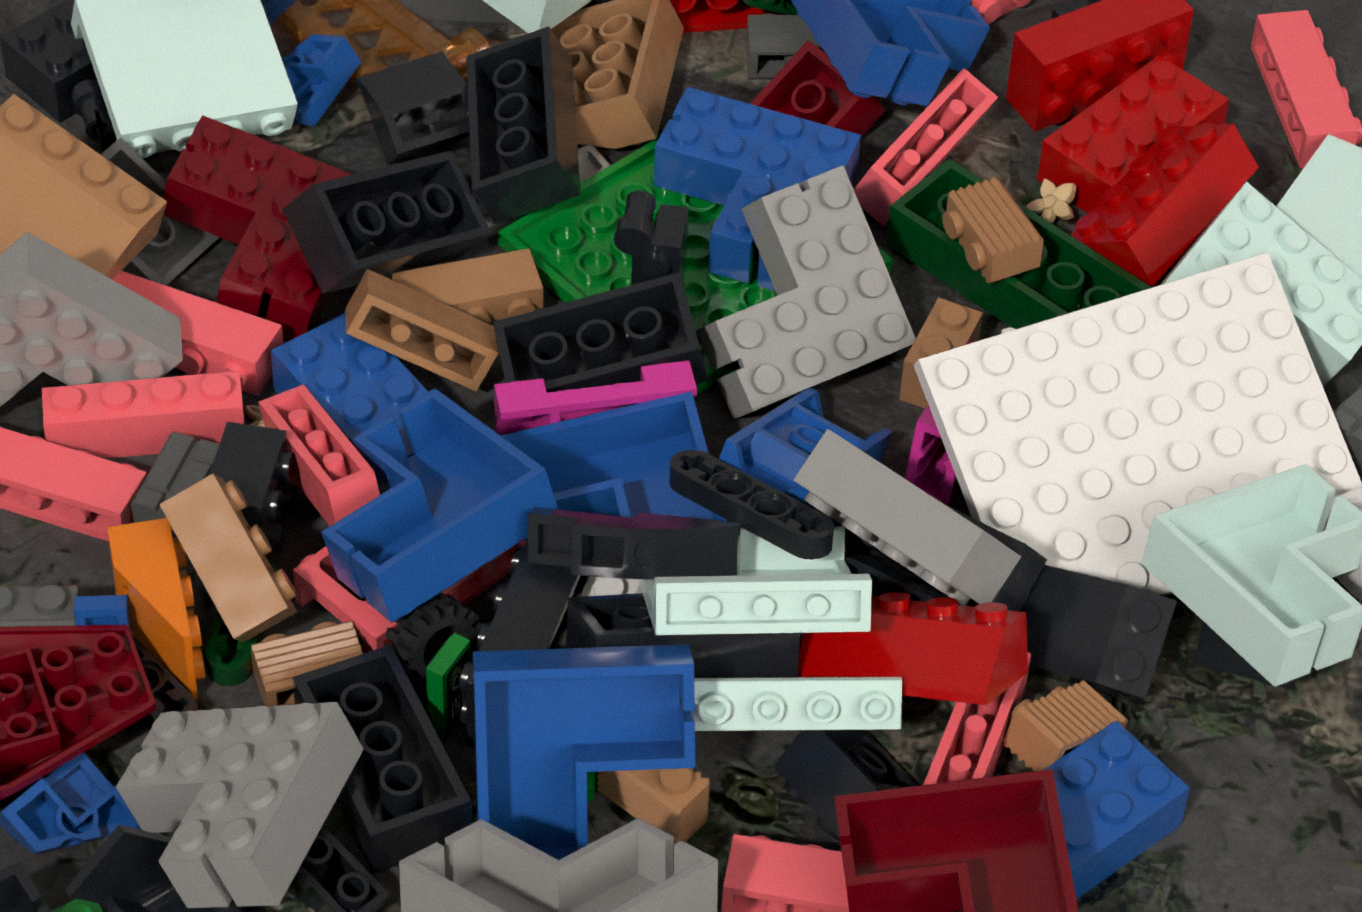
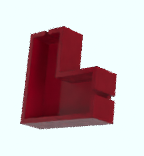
[163,115,353,342]
[834,769,1079,912]

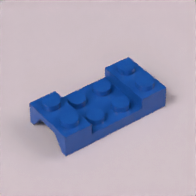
[719,387,893,510]

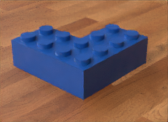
[791,0,990,106]
[654,87,861,291]
[321,388,558,623]
[501,391,727,542]
[473,644,695,860]

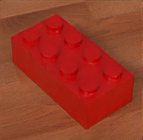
[1006,0,1194,132]
[1037,55,1229,214]
[1070,123,1259,286]

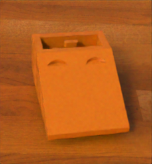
[107,518,205,701]

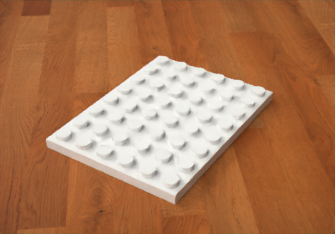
[913,252,1362,596]

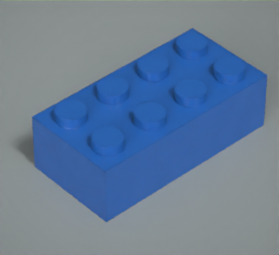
[271,313,428,495]
[1044,721,1190,900]

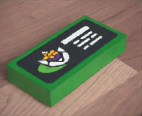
[426,633,471,740]

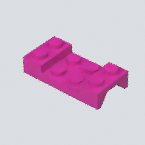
[494,361,697,436]

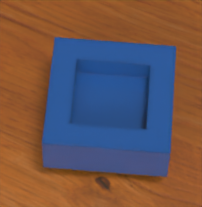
[74,595,132,635]

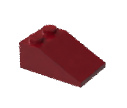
[750,40,885,137]

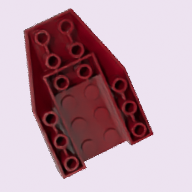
[0,625,157,800]

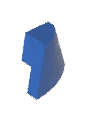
[282,34,361,126]
[0,753,141,855]

